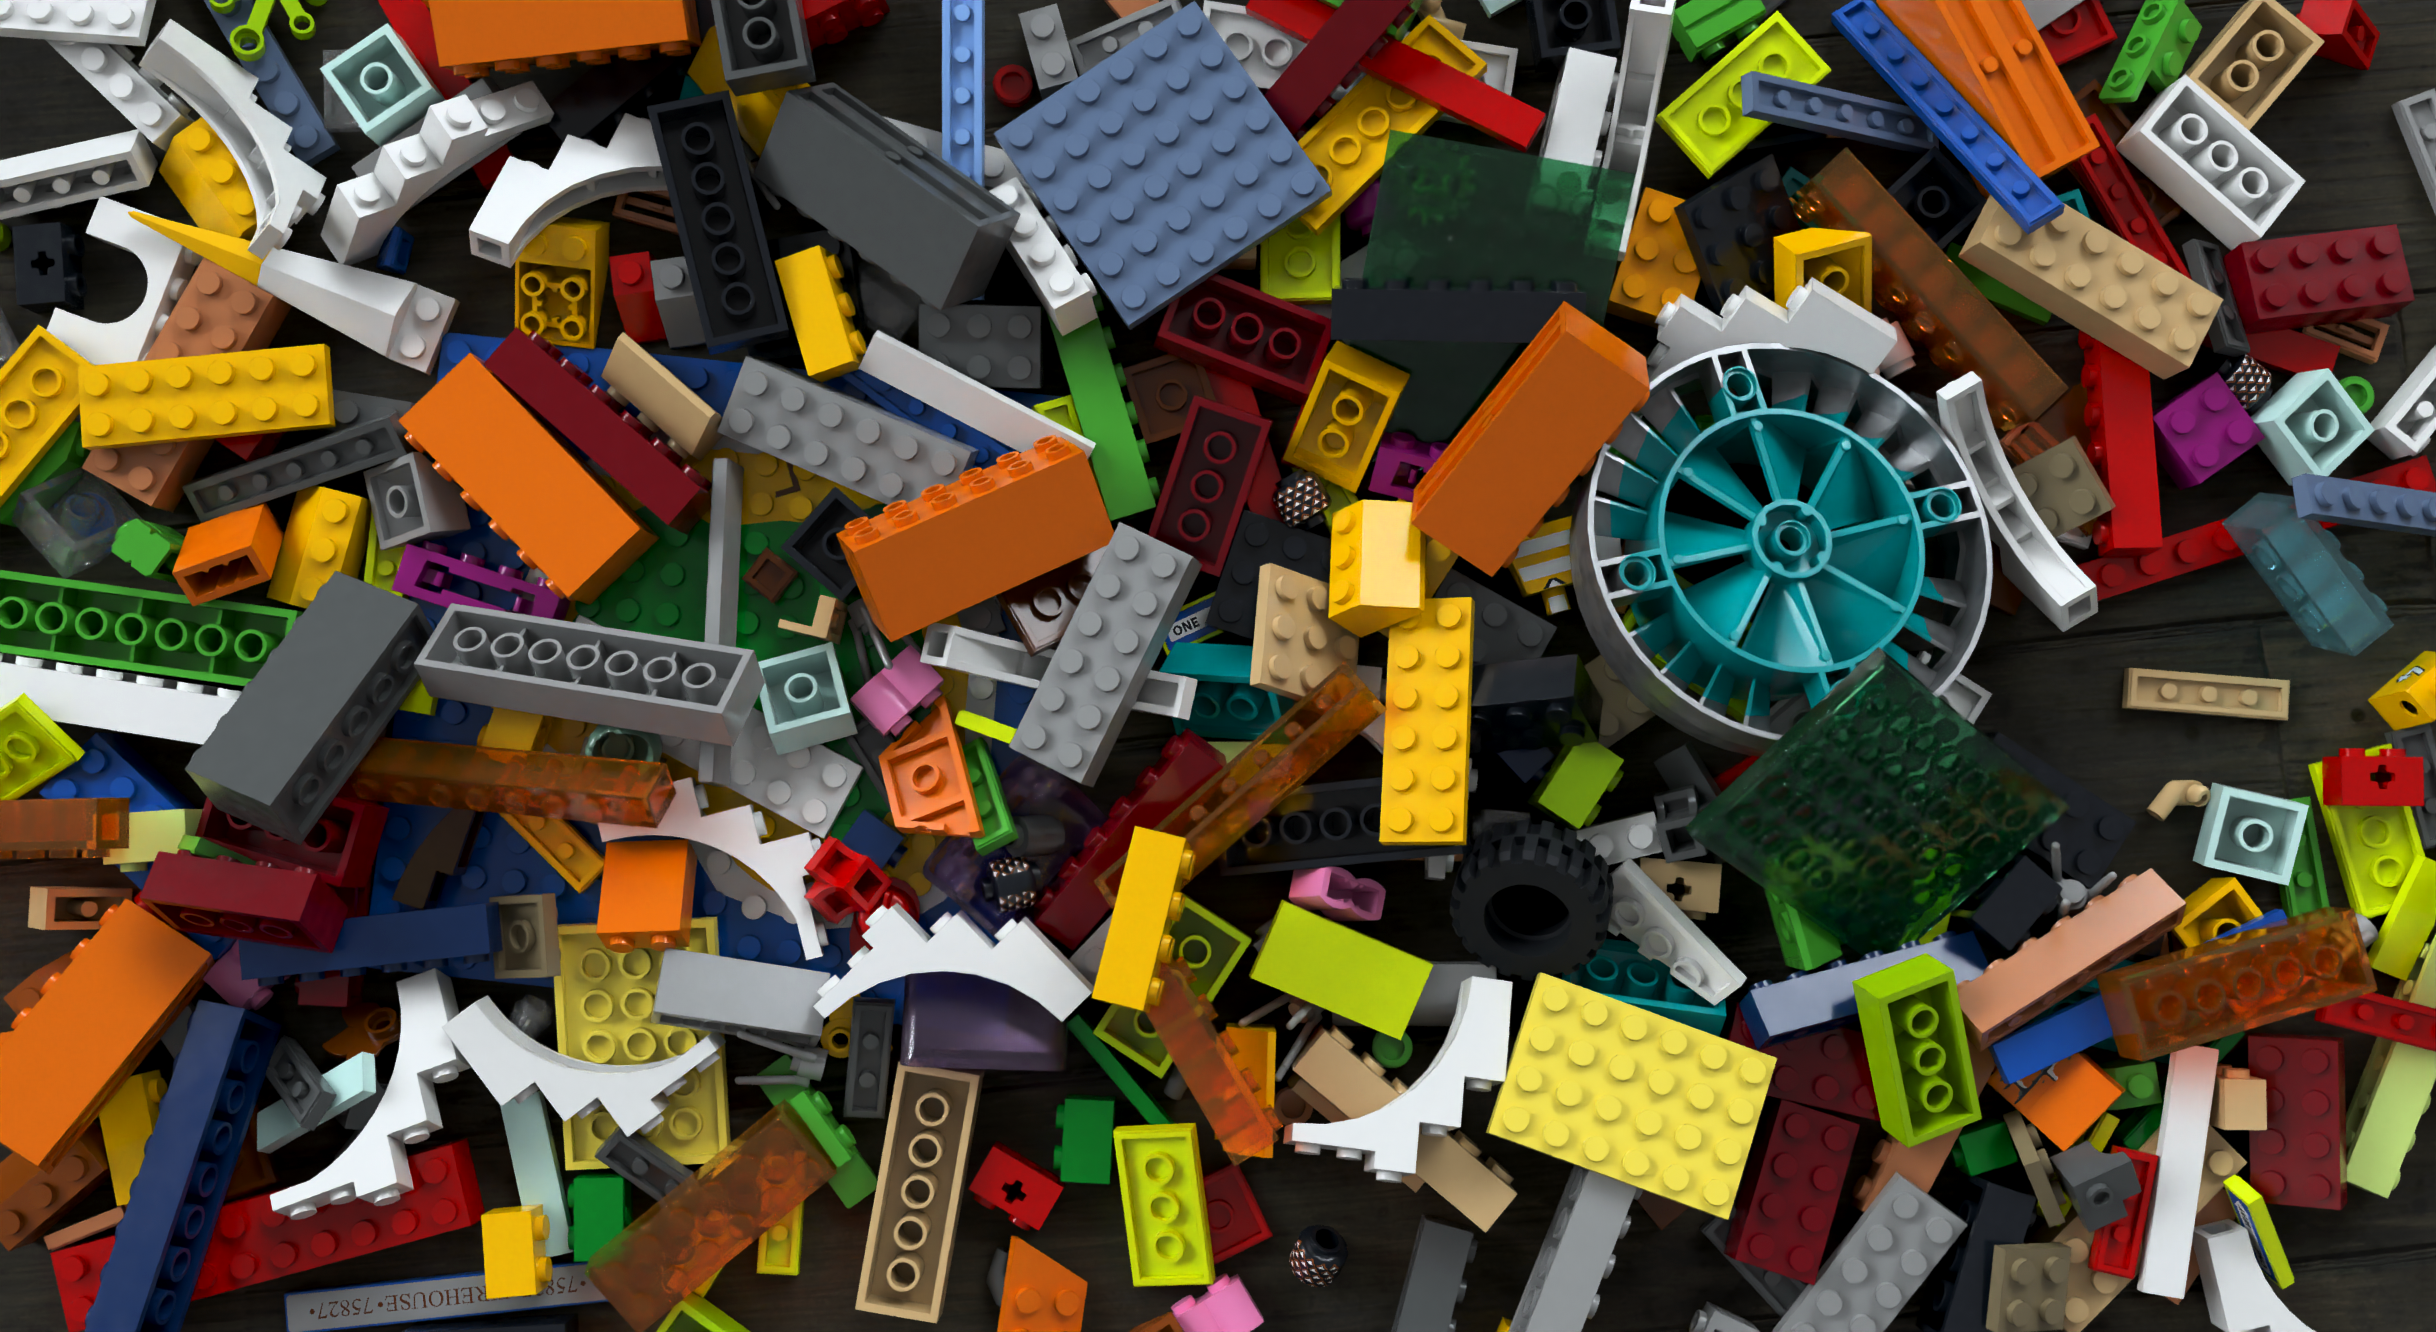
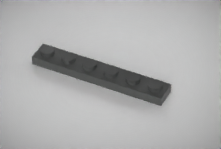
[182,412,414,523]

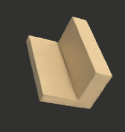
[778,595,848,644]

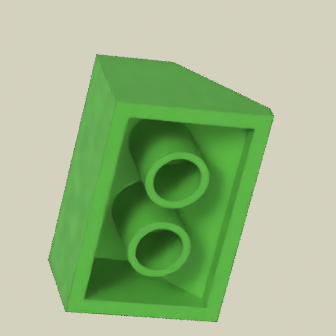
[1753,836,1844,971]

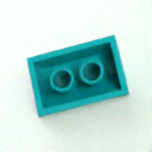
[1159,642,1294,742]

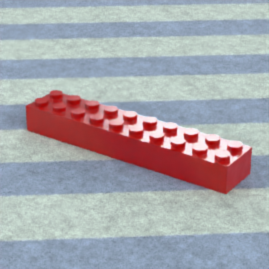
[50,1138,485,1332]

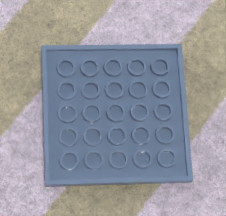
[994,0,1332,330]

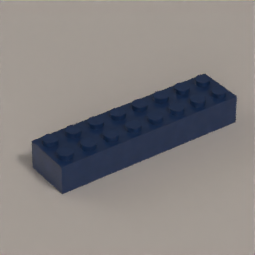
[84,1000,282,1332]

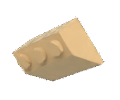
[601,332,724,461]

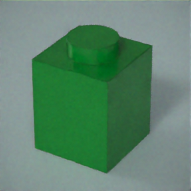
[1948,1117,2018,1177]

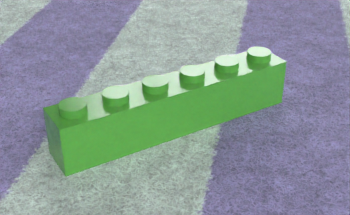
[1046,287,1161,525]

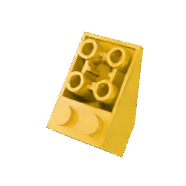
[515,217,610,349]

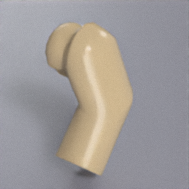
[1417,0,1467,40]
[2146,780,2211,821]

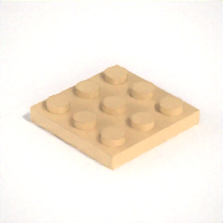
[1250,563,1359,715]

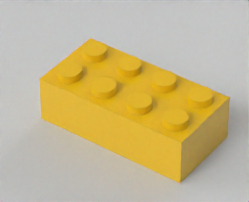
[1091,826,1196,1013]

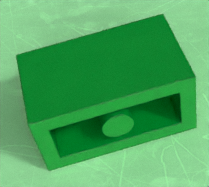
[1054,1094,1116,1184]
[568,1172,633,1262]

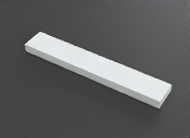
[858,330,1096,460]
[2137,1041,2219,1299]

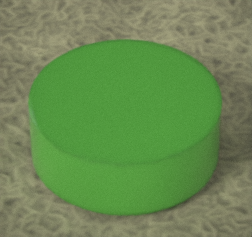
[2338,376,2375,414]
[1371,1031,1413,1068]

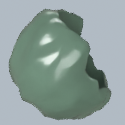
[585,724,663,786]

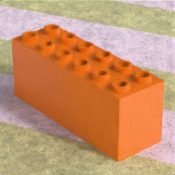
[428,0,701,79]
[1876,0,2100,200]
[1411,301,1650,577]
[398,352,660,605]
[836,435,1114,642]
[0,898,215,1175]

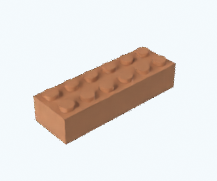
[82,258,292,513]

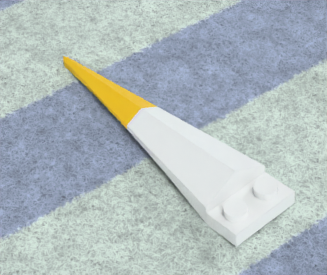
[128,211,460,375]

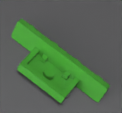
[2099,0,2202,104]
[756,1054,878,1208]

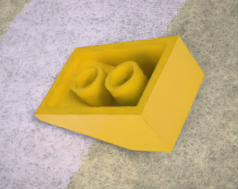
[1283,340,1411,493]

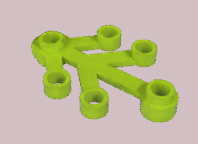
[209,0,328,62]

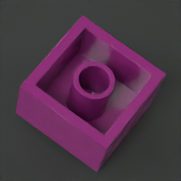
[2153,372,2265,490]

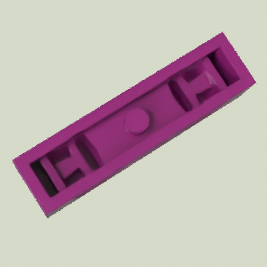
[1369,432,1449,502]
[391,540,571,621]

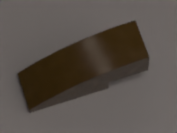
[392,795,491,910]

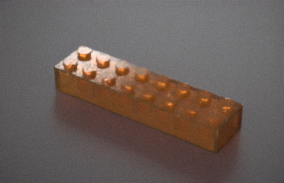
[1789,147,2069,431]

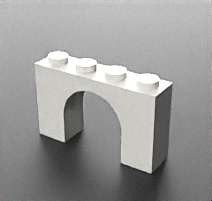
[47,196,203,365]

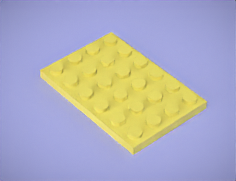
[554,917,732,1170]
[1486,972,1777,1220]

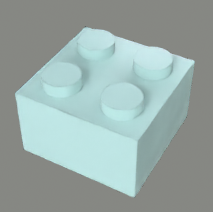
[320,23,446,147]
[2251,368,2375,486]
[758,642,858,755]
[2193,782,2309,886]

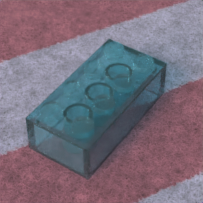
[2222,492,2394,657]

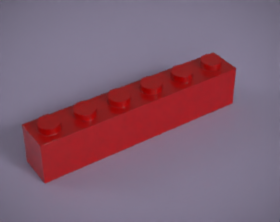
[2078,330,2163,556]

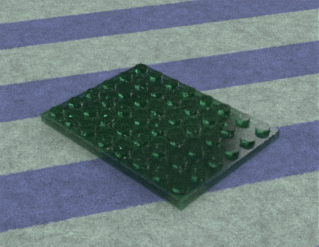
[1349,130,1635,499]
[1685,647,2070,956]

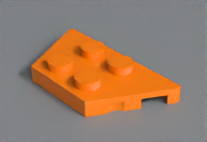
[878,695,986,838]
[997,1235,1088,1332]

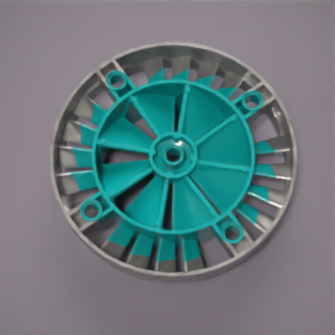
[1569,343,1993,758]

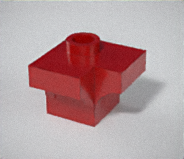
[804,836,892,924]

